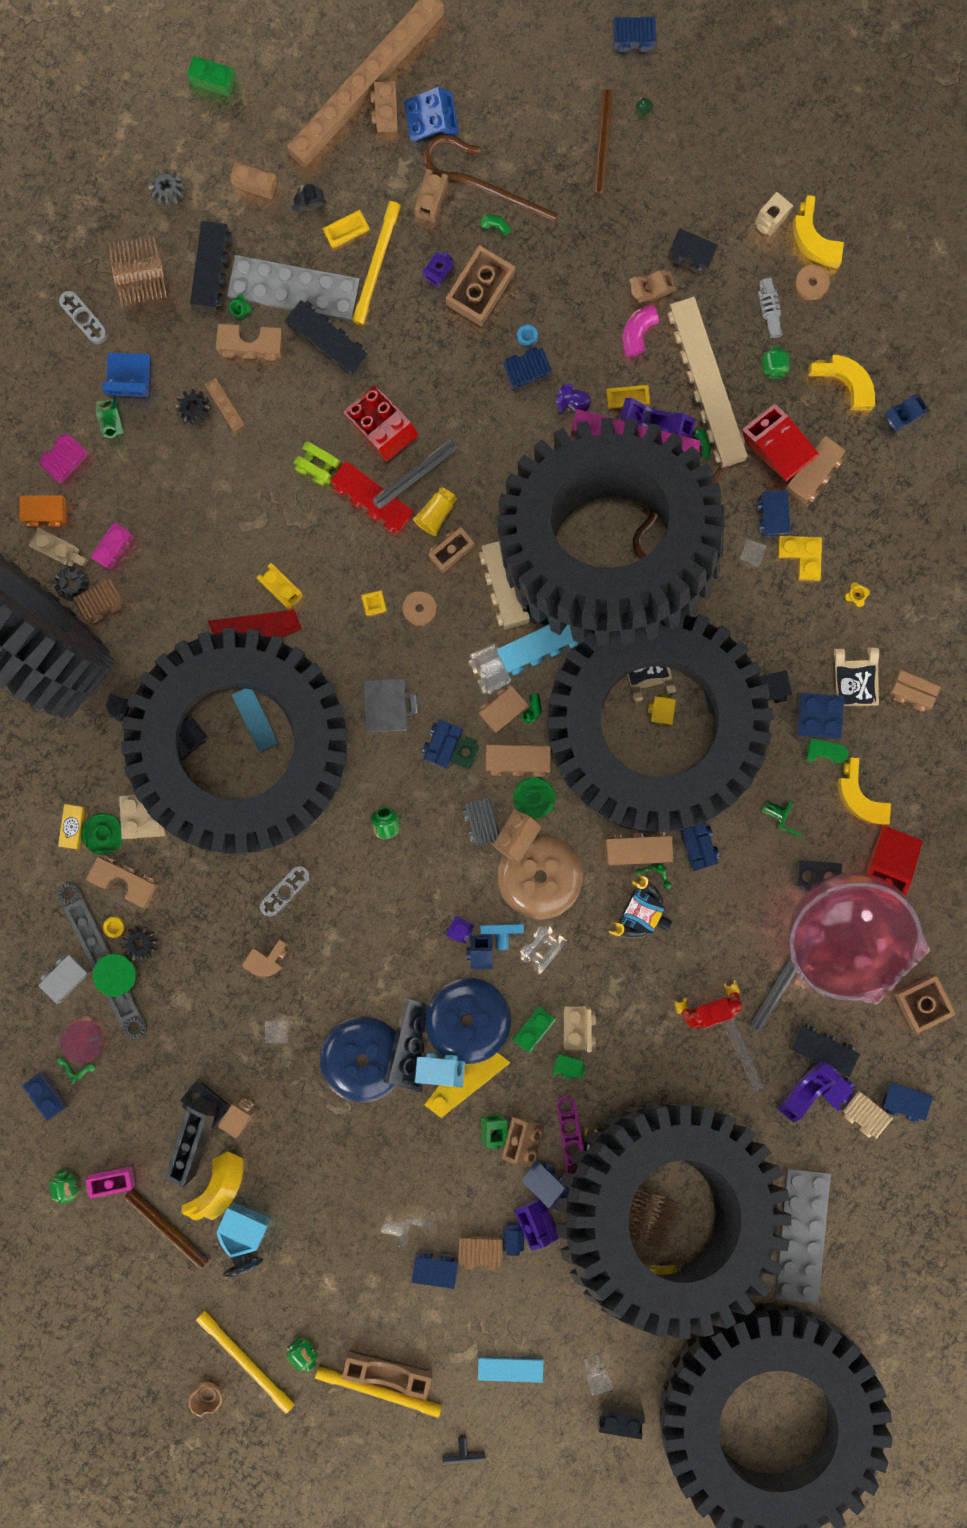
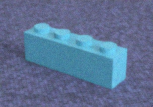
[496,624,580,676]

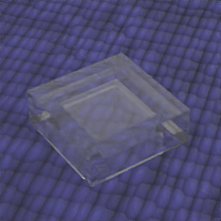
[739,539,767,567]
[265,1021,287,1043]

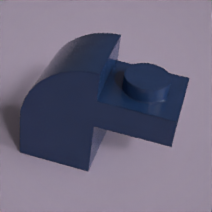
[885,393,930,432]

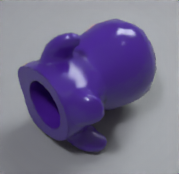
[555,383,591,413]

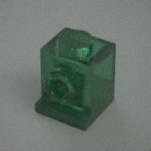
[450,736,480,770]

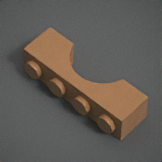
[342,1352,432,1400]

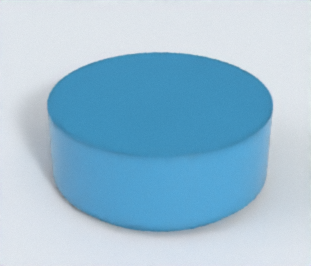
[517,324,538,347]

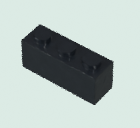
[788,1023,860,1077]

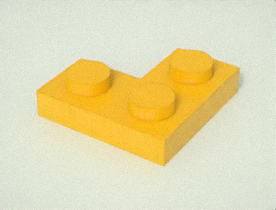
[778,536,822,581]

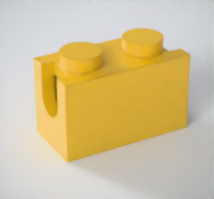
[256,563,304,610]

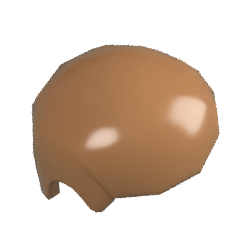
[188,1381,223,1417]

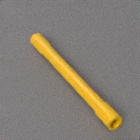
[352,201,401,326]
[196,1311,295,1414]
[315,1366,442,1418]

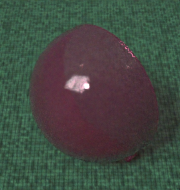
[788,872,931,1005]

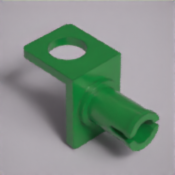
[96,398,123,439]
[762,800,803,838]

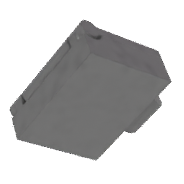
[363,679,418,733]

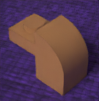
[629,270,677,304]
[241,939,288,977]

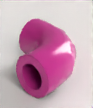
[622,303,659,358]

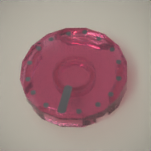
[60,1021,104,1064]

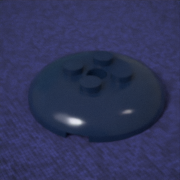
[425,978,511,1064]
[320,1016,396,1103]

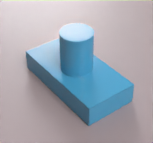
[480,924,524,950]

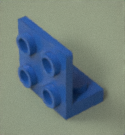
[404,87,459,142]
[102,353,150,397]

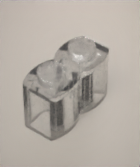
[468,644,512,694]

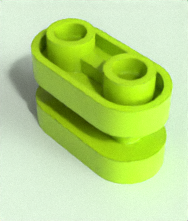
[293,441,342,486]

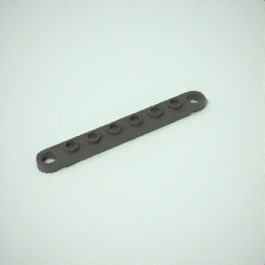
[57,883,146,1039]

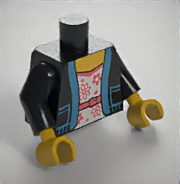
[609,873,672,939]

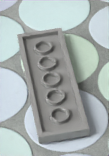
[227,255,360,321]
[774,1168,831,1304]

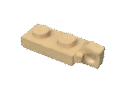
[28,527,88,568]

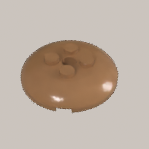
[497,834,583,919]

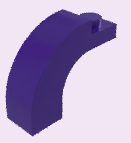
[620,397,696,438]
[777,1061,841,1123]

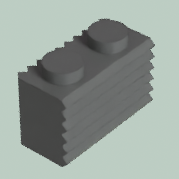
[462,798,500,846]

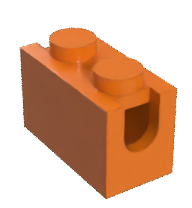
[19,495,66,528]

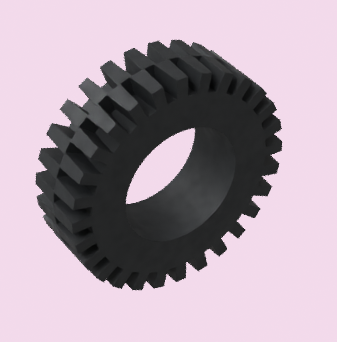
[497,418,724,646]
[0,553,114,719]
[547,610,773,833]
[121,628,348,854]
[556,1103,791,1339]
[659,1303,892,1528]

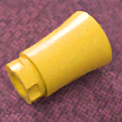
[413,487,457,536]

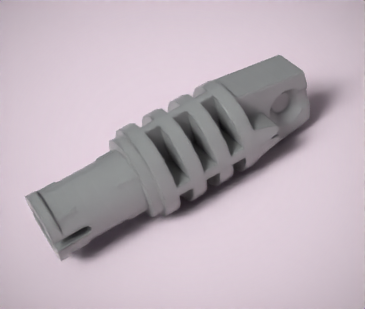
[758,278,783,338]

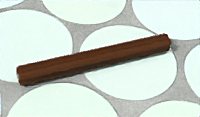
[593,89,613,194]
[124,1189,209,1269]

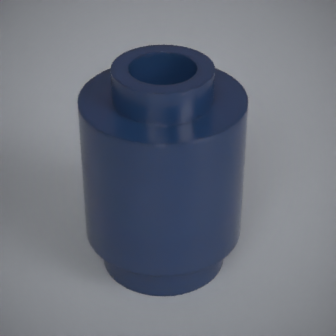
[503,1223,524,1256]

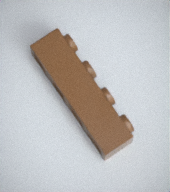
[205,378,244,432]

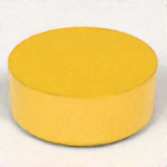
[103,917,125,938]

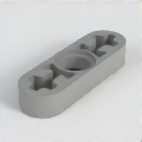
[59,291,107,344]
[260,866,310,917]

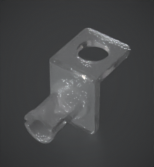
[381,1216,432,1248]

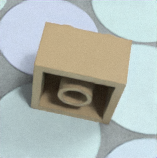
[119,795,168,839]

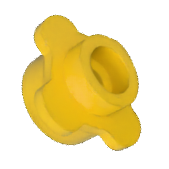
[845,582,870,607]

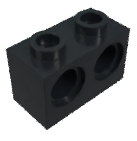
[795,860,842,893]
[180,1079,231,1128]

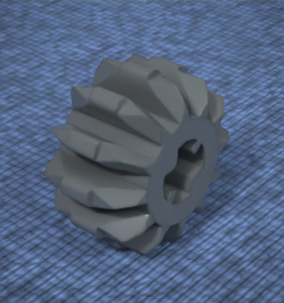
[148,169,185,207]

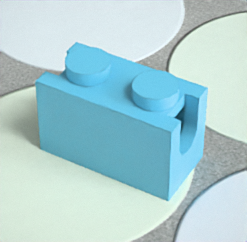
[415,1053,465,1087]

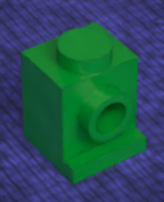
[552,1052,586,1080]
[480,1115,507,1149]

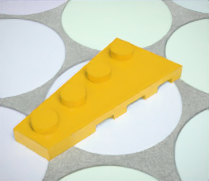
[424,1053,511,1118]

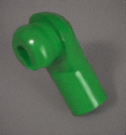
[480,213,512,236]
[691,429,711,459]
[521,693,542,724]

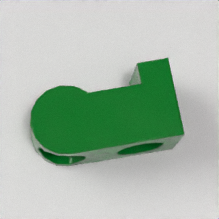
[805,738,848,764]

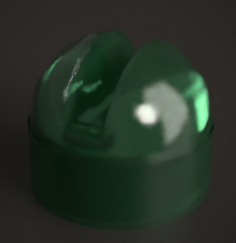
[636,97,654,117]

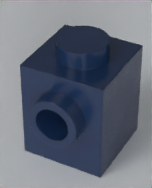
[467,935,493,969]

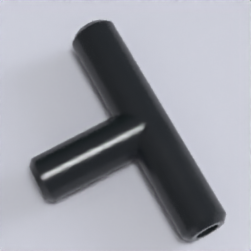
[442,1436,486,1465]

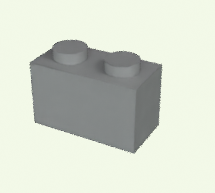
[38,954,90,1004]

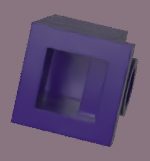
[422,252,454,288]
[446,916,475,944]
[821,1077,855,1111]

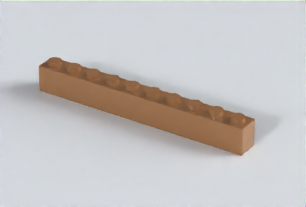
[287,0,444,168]

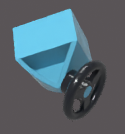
[217,1201,271,1279]

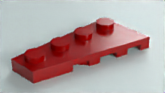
[208,609,302,638]

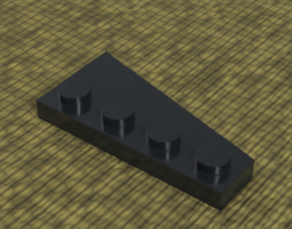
[384,998,426,1093]

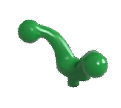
[635,863,672,890]
[56,1057,95,1084]

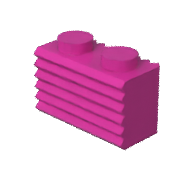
[38,433,89,484]
[91,522,134,571]
[86,1166,136,1199]

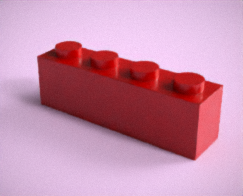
[330,460,414,534]

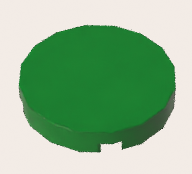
[513,777,556,819]
[81,813,124,855]
[93,954,136,997]

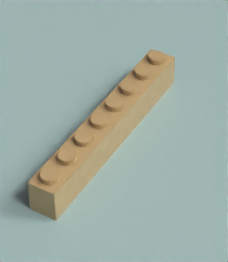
[667,296,747,468]

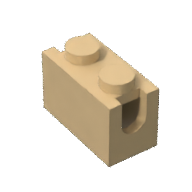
[755,192,793,237]

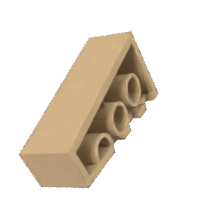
[479,541,530,630]

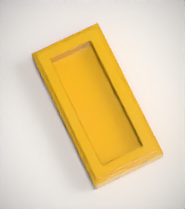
[322,209,370,249]
[606,385,651,411]

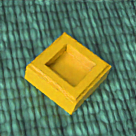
[361,590,387,616]

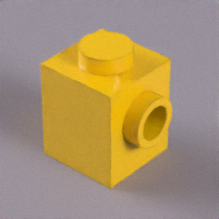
[647,694,676,726]

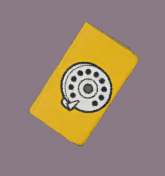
[58,804,86,849]

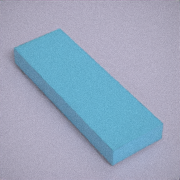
[231,688,279,752]
[478,1357,543,1383]

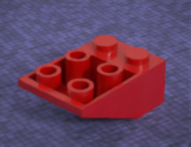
[343,385,418,462]
[742,404,819,481]
[860,825,923,901]

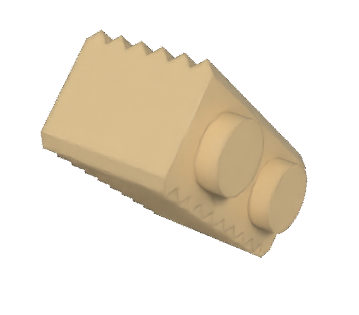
[841,1089,893,1138]

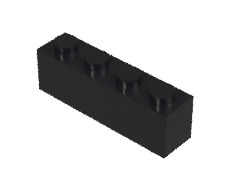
[190,221,232,313]
[284,300,368,376]
[702,670,792,718]
[165,1096,218,1187]

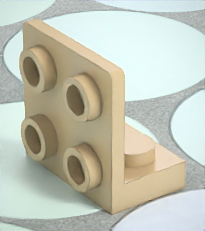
[564,1006,596,1052]

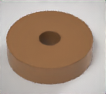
[795,265,830,300]
[402,591,437,626]

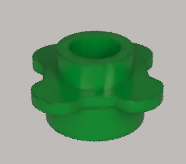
[229,294,251,320]

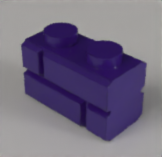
[514,1199,559,1251]

